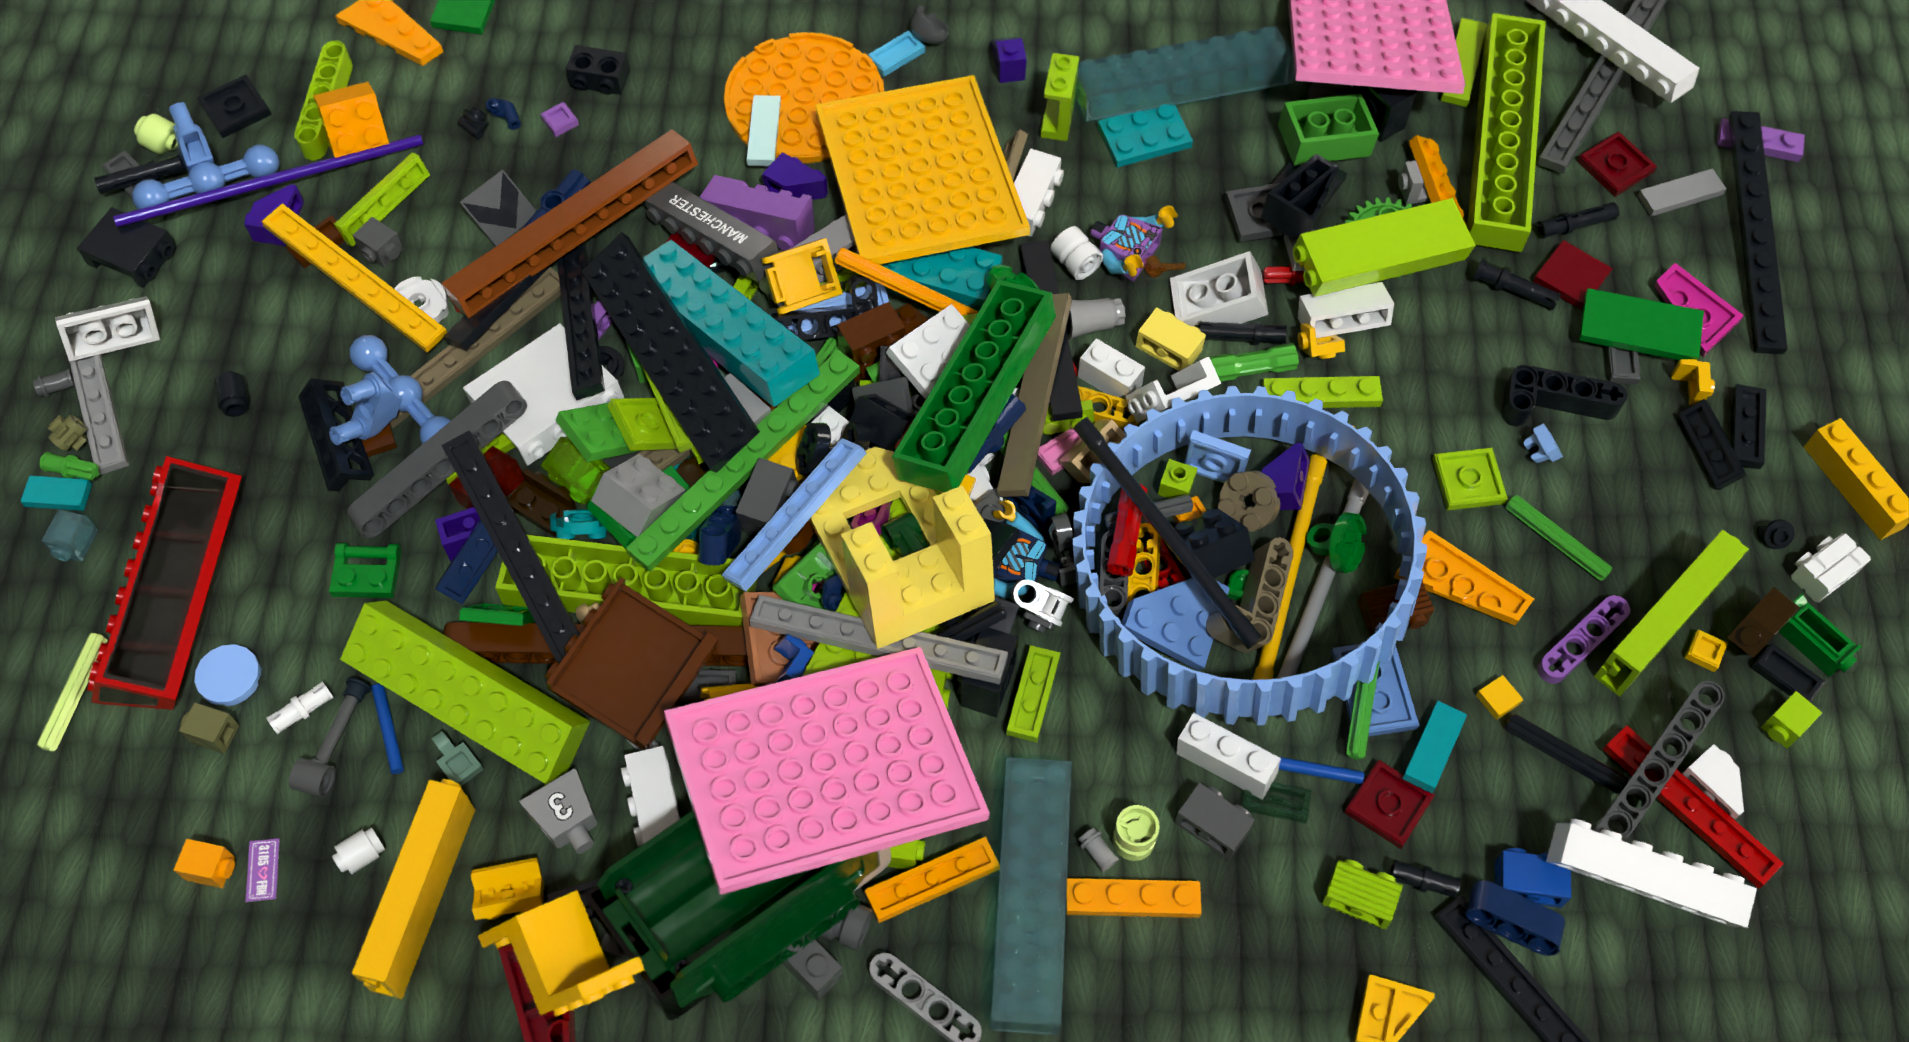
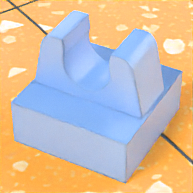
[1524,423,1563,463]

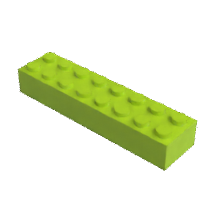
[495,535,758,626]
[340,600,591,784]

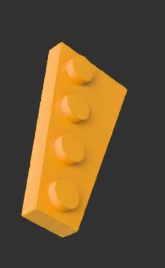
[1394,530,1534,626]

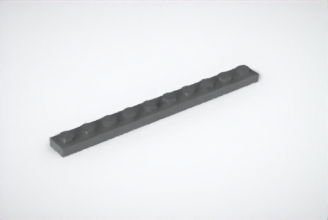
[1538,0,1667,174]

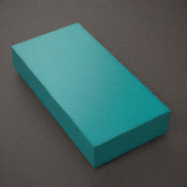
[20,476,93,511]

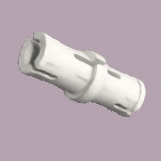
[266,681,334,734]

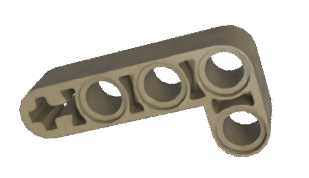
[1206,537,1293,653]

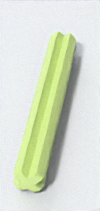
[37,633,108,752]

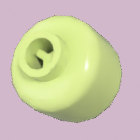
[134,114,177,155]

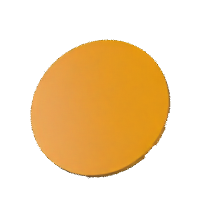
[724,33,884,163]

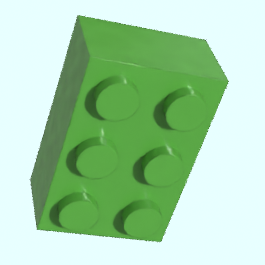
[1278,93,1379,165]

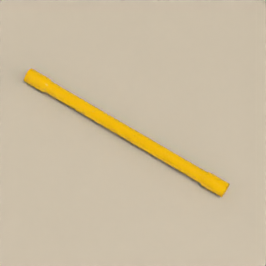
[1253,454,1327,680]

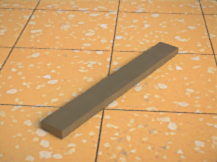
[389,266,561,428]
[997,293,1072,497]

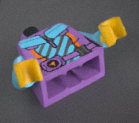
[1091,205,1178,282]

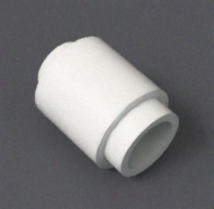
[332,827,386,874]

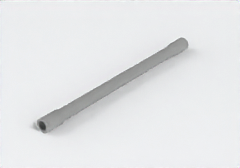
[1277,478,1369,679]

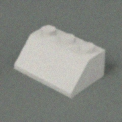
[55,296,160,362]

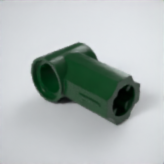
[881,512,929,557]

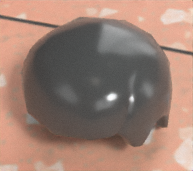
[910,5,949,44]

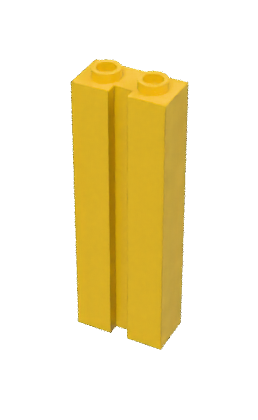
[352,779,475,999]

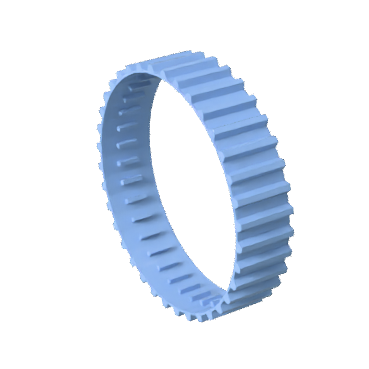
[1073,386,1427,725]

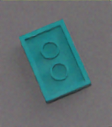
[1097,101,1193,168]

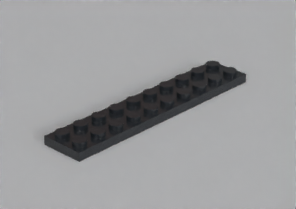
[582,232,760,473]

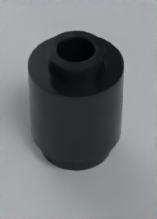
[214,371,249,417]

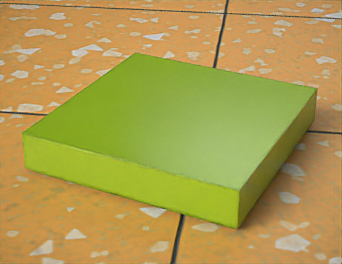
[607,398,678,451]
[1432,448,1508,511]

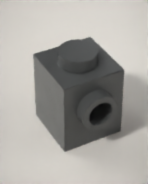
[352,217,404,268]

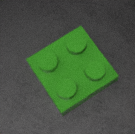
[556,402,637,462]

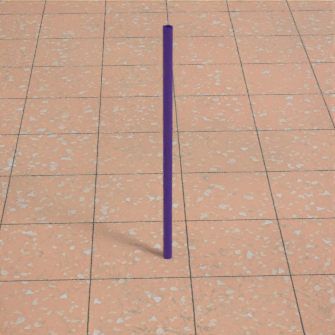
[113,134,423,227]

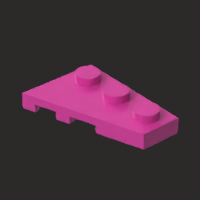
[1654,263,1744,357]

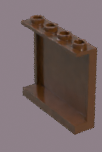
[545,577,718,750]

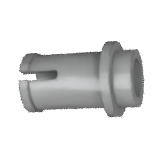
[1079,828,1119,872]

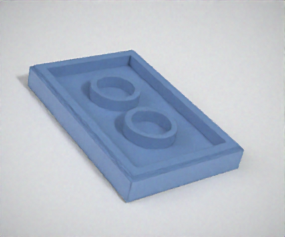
[1331,644,1419,737]

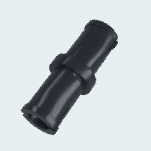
[1389,859,1461,899]

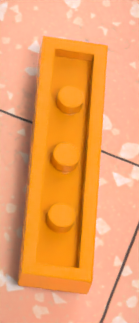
[1409,135,1467,226]
[864,836,1000,924]
[1066,878,1201,918]

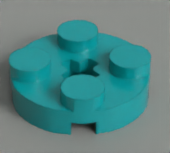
[550,509,608,539]

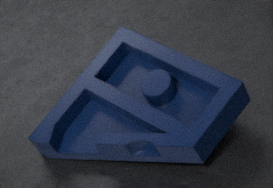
[1004,486,1057,537]

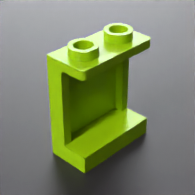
[1041,53,1079,141]

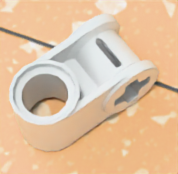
[1011,580,1074,627]

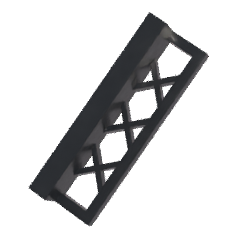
[298,378,374,491]

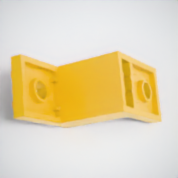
[478,890,645,1017]

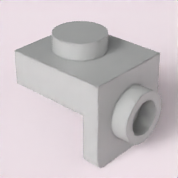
[1398,161,1430,204]

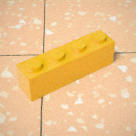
[1803,418,1909,541]

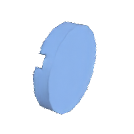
[194,644,262,706]

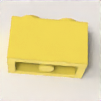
[1136,307,1206,371]

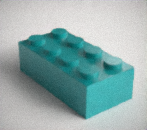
[879,247,1003,311]

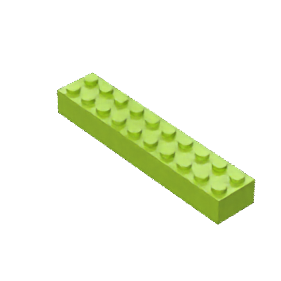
[1467,13,1546,252]

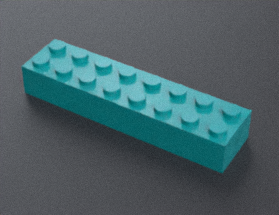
[643,240,820,407]

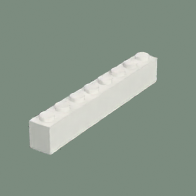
[1526,0,1699,103]

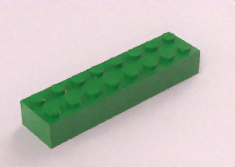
[892,279,1056,493]

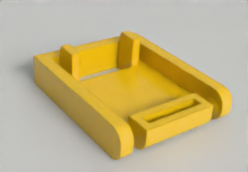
[761,238,843,315]

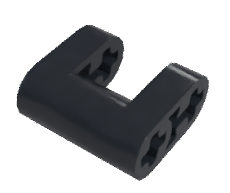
[795,422,871,475]

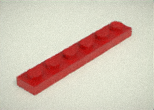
[1602,725,1784,889]

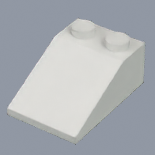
[1170,251,1269,326]

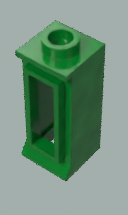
[1778,594,1862,677]

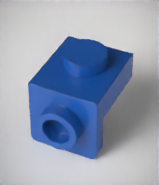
[775,634,814,683]

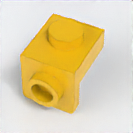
[1298,323,1345,359]
[1671,359,1715,406]

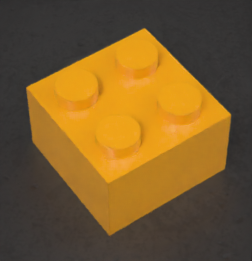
[313,81,389,158]

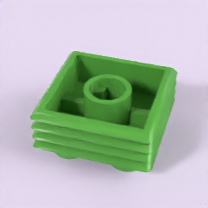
[773,544,846,612]

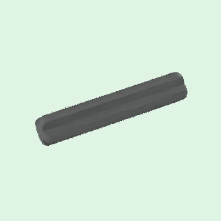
[1104,494,1193,531]

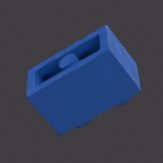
[1495,848,1571,908]

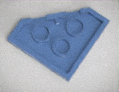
[1121,578,1229,671]

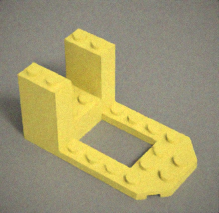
[809,447,995,650]

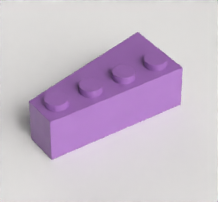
[700,175,815,250]

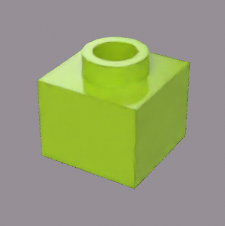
[1158,459,1198,498]

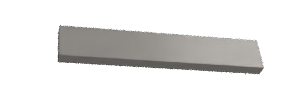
[70,354,129,475]

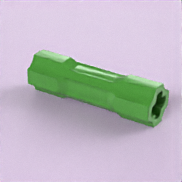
[1209,343,1299,382]

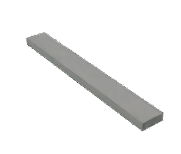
[749,595,1008,685]

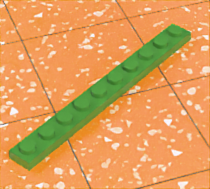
[626,350,860,572]

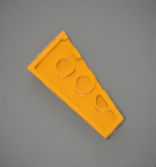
[335,0,444,66]

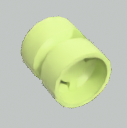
[1112,805,1160,861]

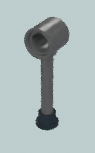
[289,678,371,798]

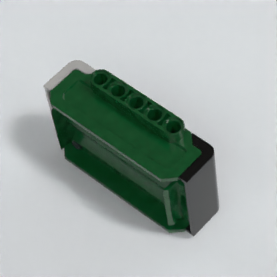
[584,811,891,1021]

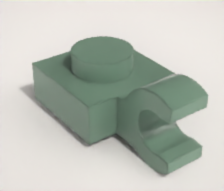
[431,731,484,786]

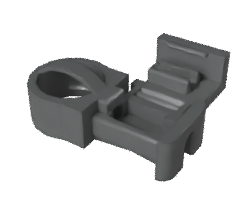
[1048,513,1076,587]

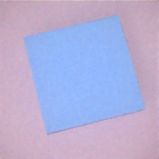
[1184,430,1251,483]

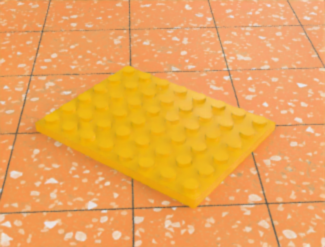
[815,75,1030,264]

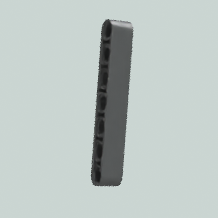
[347,380,527,538]
[1593,681,1724,842]

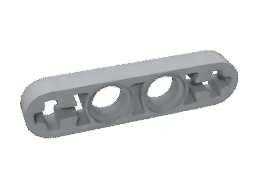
[869,953,981,1042]

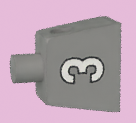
[520,768,598,854]

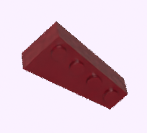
[498,944,576,1042]

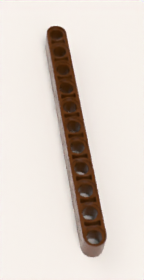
[443,622,749,667]

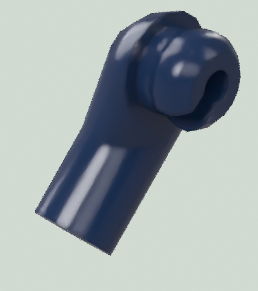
[486,98,521,130]
[821,574,844,611]

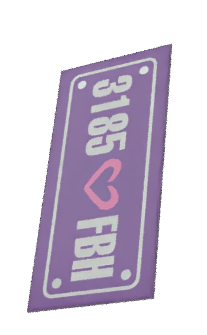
[246,838,280,902]

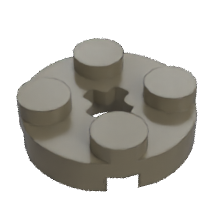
[1218,470,1280,532]

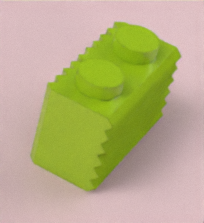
[1322,860,1403,929]

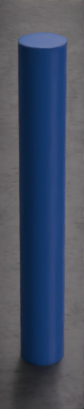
[371,683,404,774]
[1278,757,1364,784]

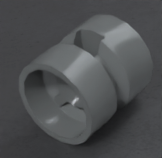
[819,904,873,951]

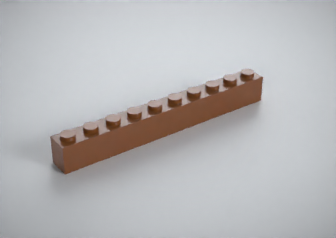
[441,129,698,319]

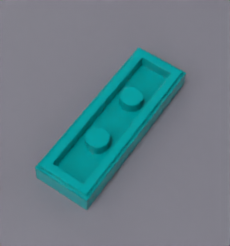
[1402,701,1467,793]

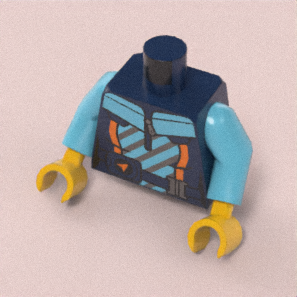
[993,500,1061,599]

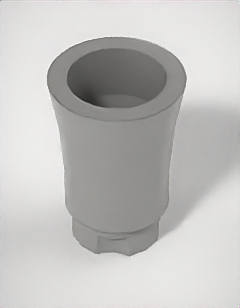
[1066,298,1126,340]

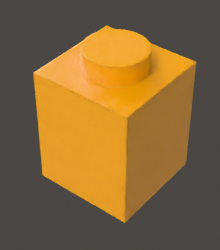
[173,839,235,889]

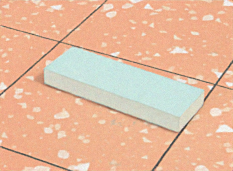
[747,95,781,166]

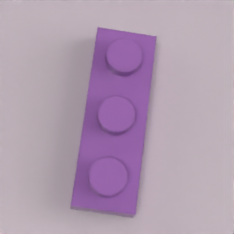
[1717,118,1804,162]

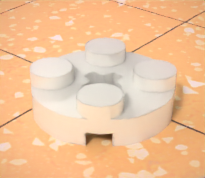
[394,277,449,323]

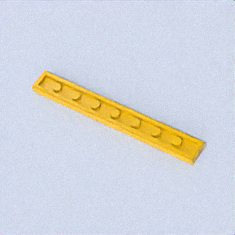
[261,203,447,353]

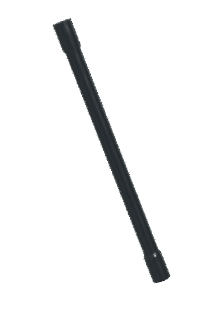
[1073,417,1263,649]

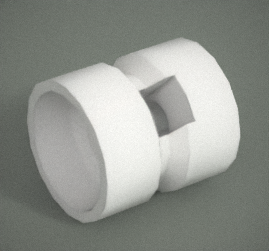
[1050,226,1104,280]

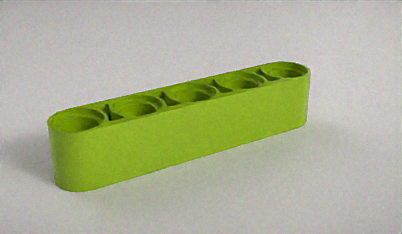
[294,40,353,160]

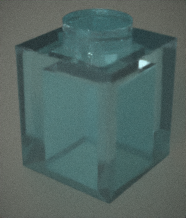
[42,509,98,562]

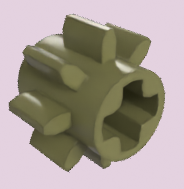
[48,414,88,451]

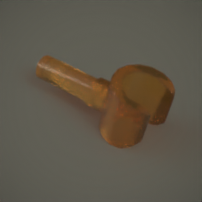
[1144,255,1186,278]

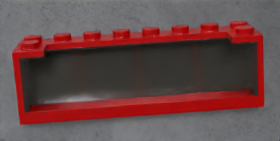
[87,456,242,710]

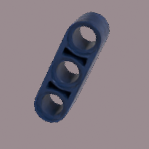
[698,505,742,565]
[1466,880,1566,956]

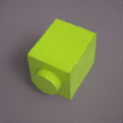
[1761,691,1822,749]

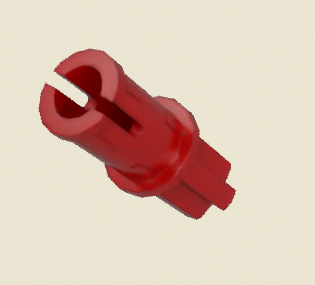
[1262,263,1305,286]

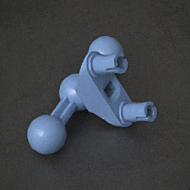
[132,102,280,209]
[329,335,451,446]

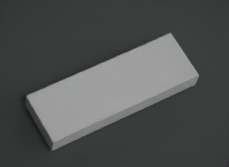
[1637,168,1726,217]

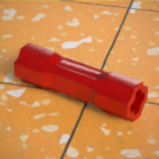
[1106,484,1148,577]

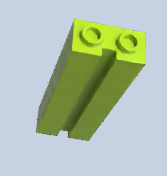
[1292,198,1476,297]
[1594,530,1749,697]

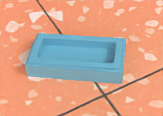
[868,30,925,77]

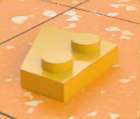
[1354,974,1435,1042]

